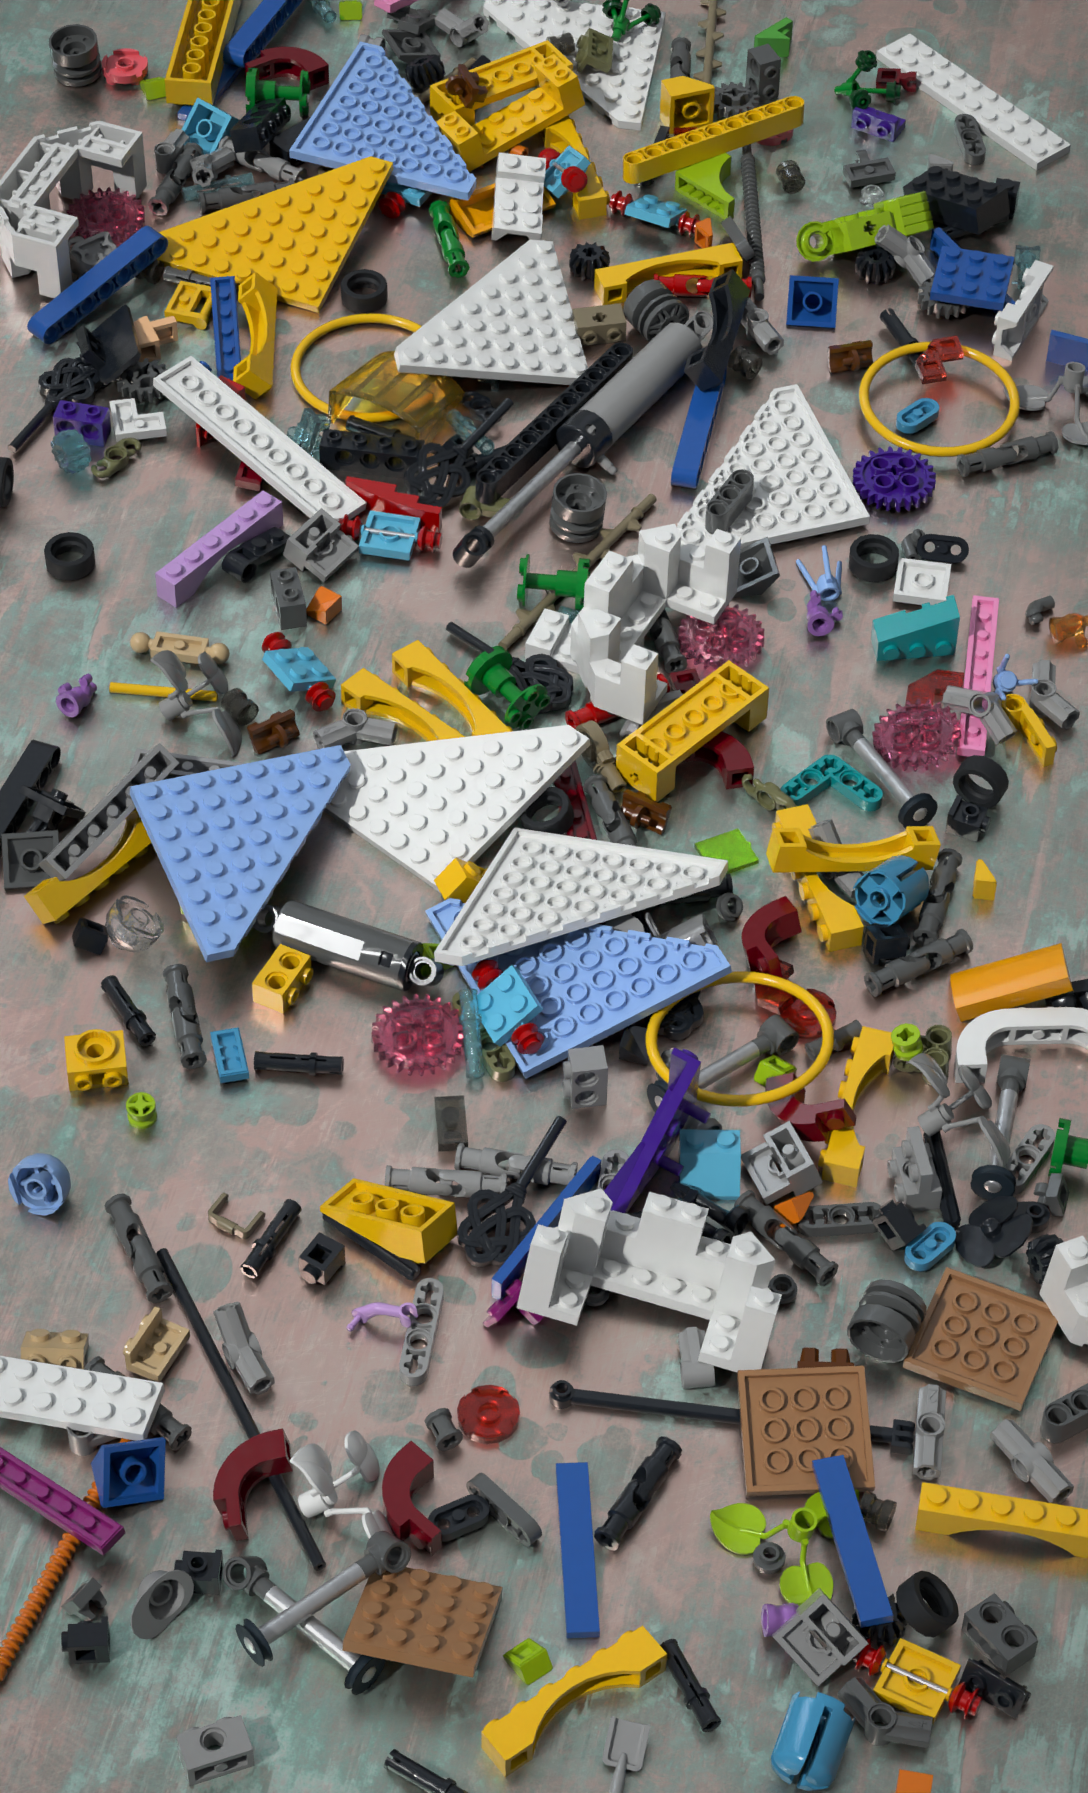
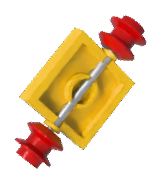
[852,1638,983,1725]

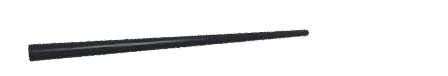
[156,1248,326,1571]

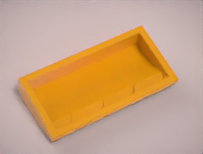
[449,183,556,238]
[950,943,1073,1022]

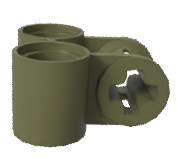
[893,1025,952,1086]

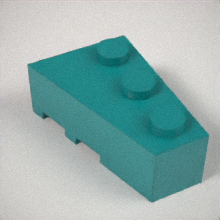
[871,594,960,661]

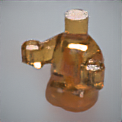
[1049,613,1088,649]

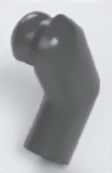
[901,529,925,560]
[1025,596,1055,625]

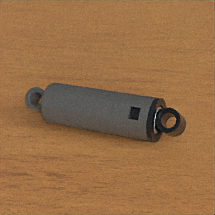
[253,900,444,992]

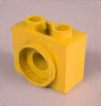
[64,1029,129,1091]

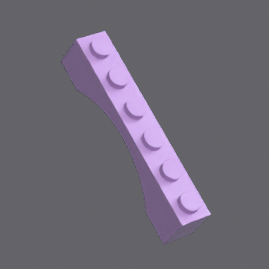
[155,491,283,608]

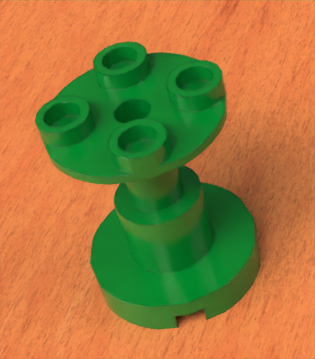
[245,68,311,118]
[517,554,591,611]
[464,646,551,730]
[1048,1118,1088,1177]

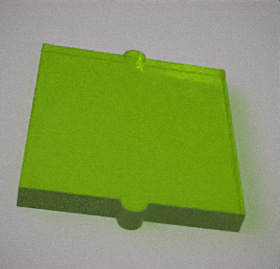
[694,828,759,874]

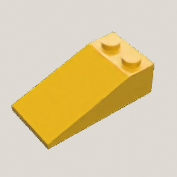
[320,1178,458,1264]

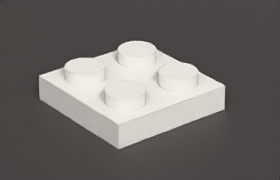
[893,558,951,605]

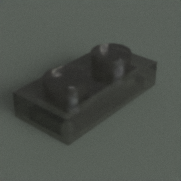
[434,1095,468,1152]

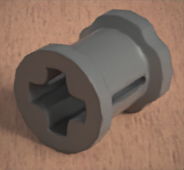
[424,1408,463,1451]

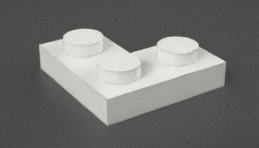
[110,398,167,442]

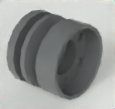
[49,24,102,87]
[623,279,690,342]
[549,473,607,543]
[847,1279,927,1363]

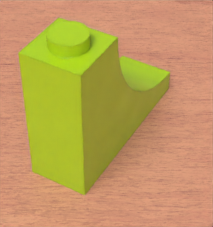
[675,153,735,220]

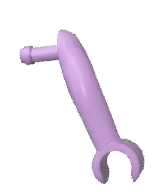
[346,1302,418,1332]

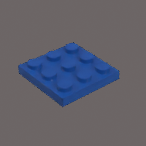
[930,246,1014,311]

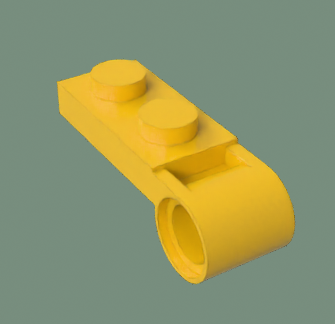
[1001,694,1057,767]

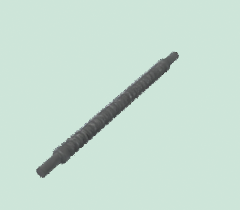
[740,144,766,301]

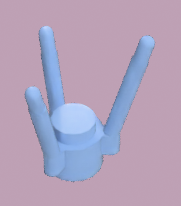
[796,545,842,601]
[993,654,1039,700]

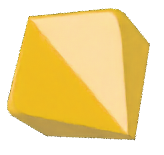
[972,859,997,901]

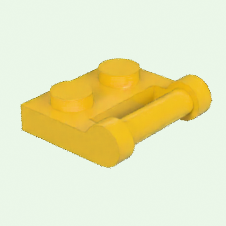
[164,281,212,330]

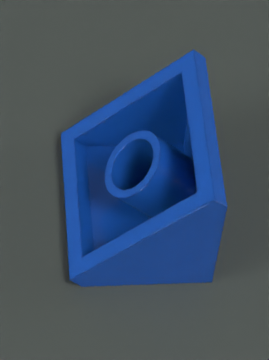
[786,275,839,328]
[1046,329,1088,372]
[91,1437,166,1508]

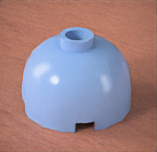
[8,1153,71,1216]

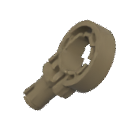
[576,720,627,794]

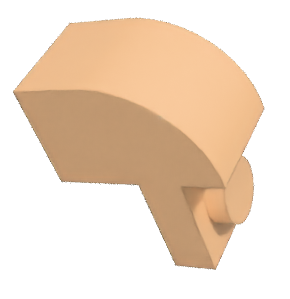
[134,316,178,362]

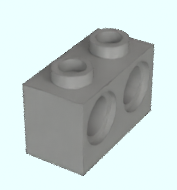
[562,1045,608,1109]

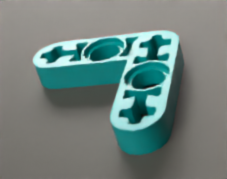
[780,755,883,812]

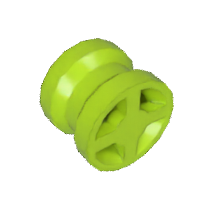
[891,1023,923,1061]
[126,1092,157,1129]

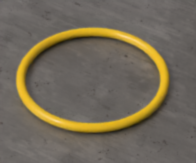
[290,313,449,423]
[859,341,1020,457]
[645,971,834,1107]

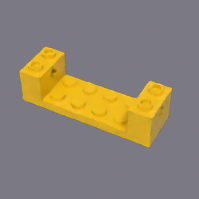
[430,40,573,126]
[436,54,585,172]
[616,660,769,802]

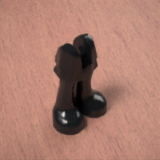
[667,1181,750,1244]

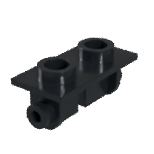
[958,1658,1031,1719]

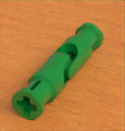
[429,200,470,278]

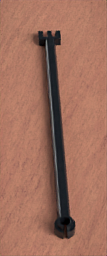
[549,1380,915,1455]

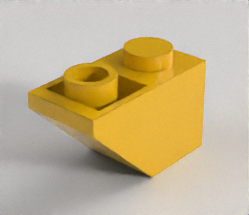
[434,857,488,903]

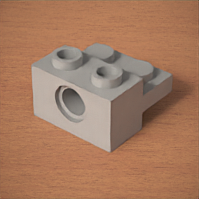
[283,508,359,582]
[741,1121,823,1205]
[887,1126,942,1212]
[772,1588,869,1686]

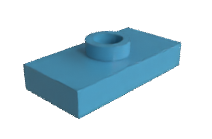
[210,1027,250,1083]

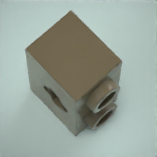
[572,303,627,346]

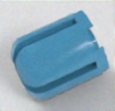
[853,855,929,926]
[771,1692,856,1791]

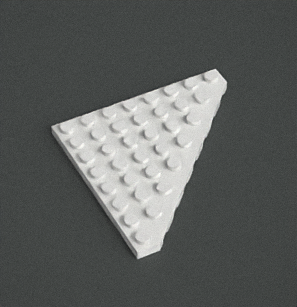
[483,0,666,131]
[394,239,588,385]
[677,384,870,549]
[324,725,590,894]
[434,827,728,966]

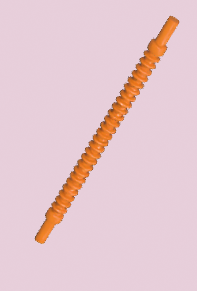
[0,1438,131,1682]

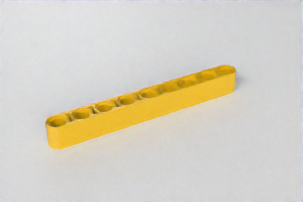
[623,96,804,184]

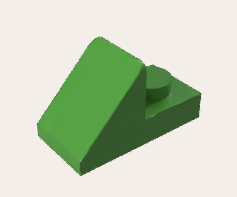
[754,17,793,57]

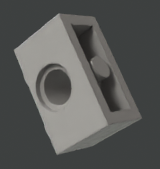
[176,1715,255,1787]

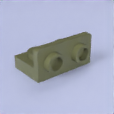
[575,28,613,73]

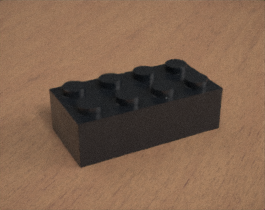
[903,166,1010,235]

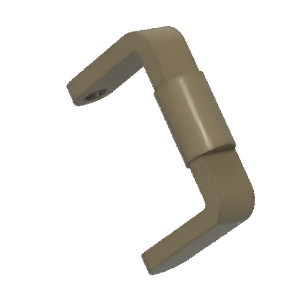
[208,1192,265,1239]

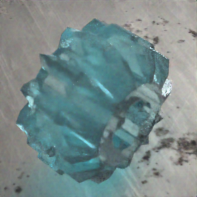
[51,429,92,474]

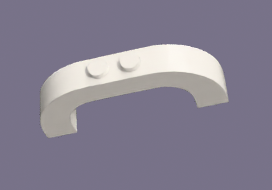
[954,1007,1088,1083]

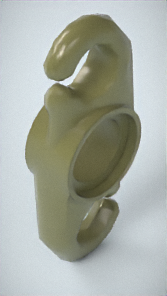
[91,438,141,478]
[742,774,796,810]

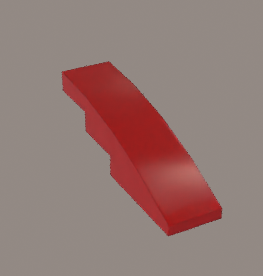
[346,476,442,533]

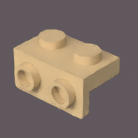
[123,1306,190,1382]
[21,1329,89,1369]

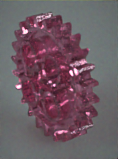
[66,187,145,243]
[678,604,765,671]
[872,699,962,772]
[371,994,466,1076]

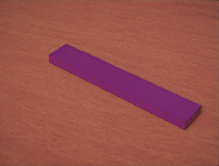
[0,1447,126,1556]

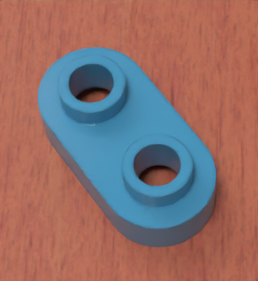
[896,398,939,434]
[904,1222,956,1271]

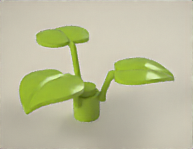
[710,1489,859,1606]

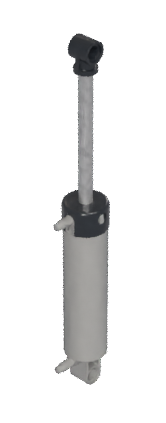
[453,311,713,568]

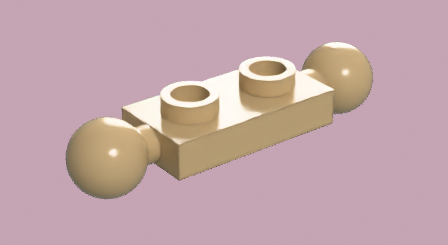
[130,631,230,664]

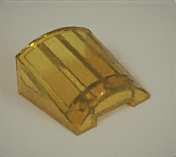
[328,351,464,444]

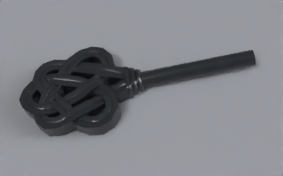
[7,357,103,453]
[404,398,514,508]
[446,622,573,713]
[631,910,704,1041]
[457,1116,567,1267]

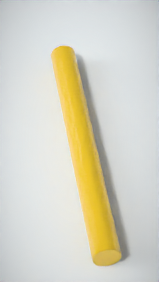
[109,682,218,702]

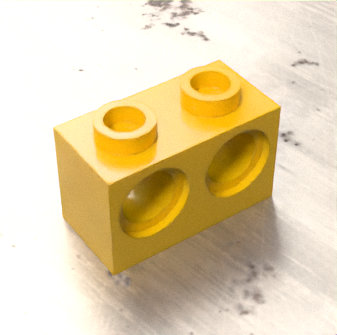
[252,944,313,1014]

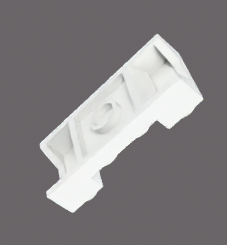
[491,152,546,240]
[992,260,1054,361]
[525,608,644,674]

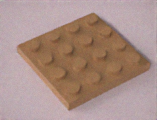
[903,1267,1058,1411]
[737,1366,875,1496]
[342,1567,503,1678]

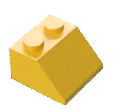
[660,76,715,135]

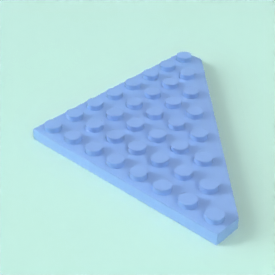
[289,42,476,201]
[130,745,351,962]
[425,898,732,1079]

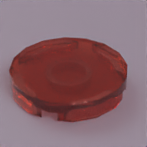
[779,989,836,1040]
[457,1385,520,1444]

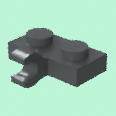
[843,150,896,188]

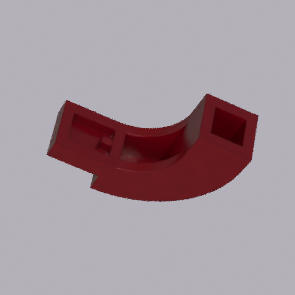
[245,47,329,91]
[681,731,754,790]
[741,896,802,978]
[765,1072,856,1142]
[213,1428,293,1541]
[382,1440,442,1556]

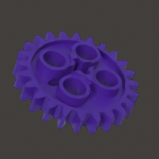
[852,446,936,512]

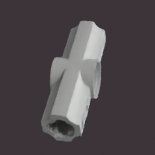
[741,298,784,355]
[913,1384,946,1480]
[991,1419,1074,1505]

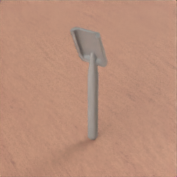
[602,1717,651,1793]

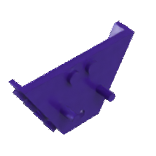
[604,1047,711,1214]

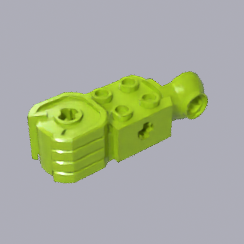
[796,191,934,262]

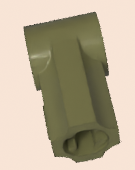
[459,486,510,520]

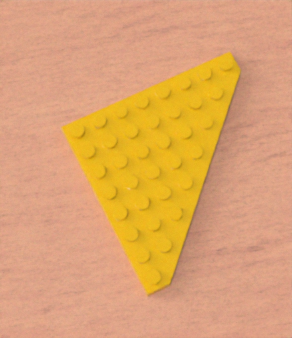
[152,156,394,313]

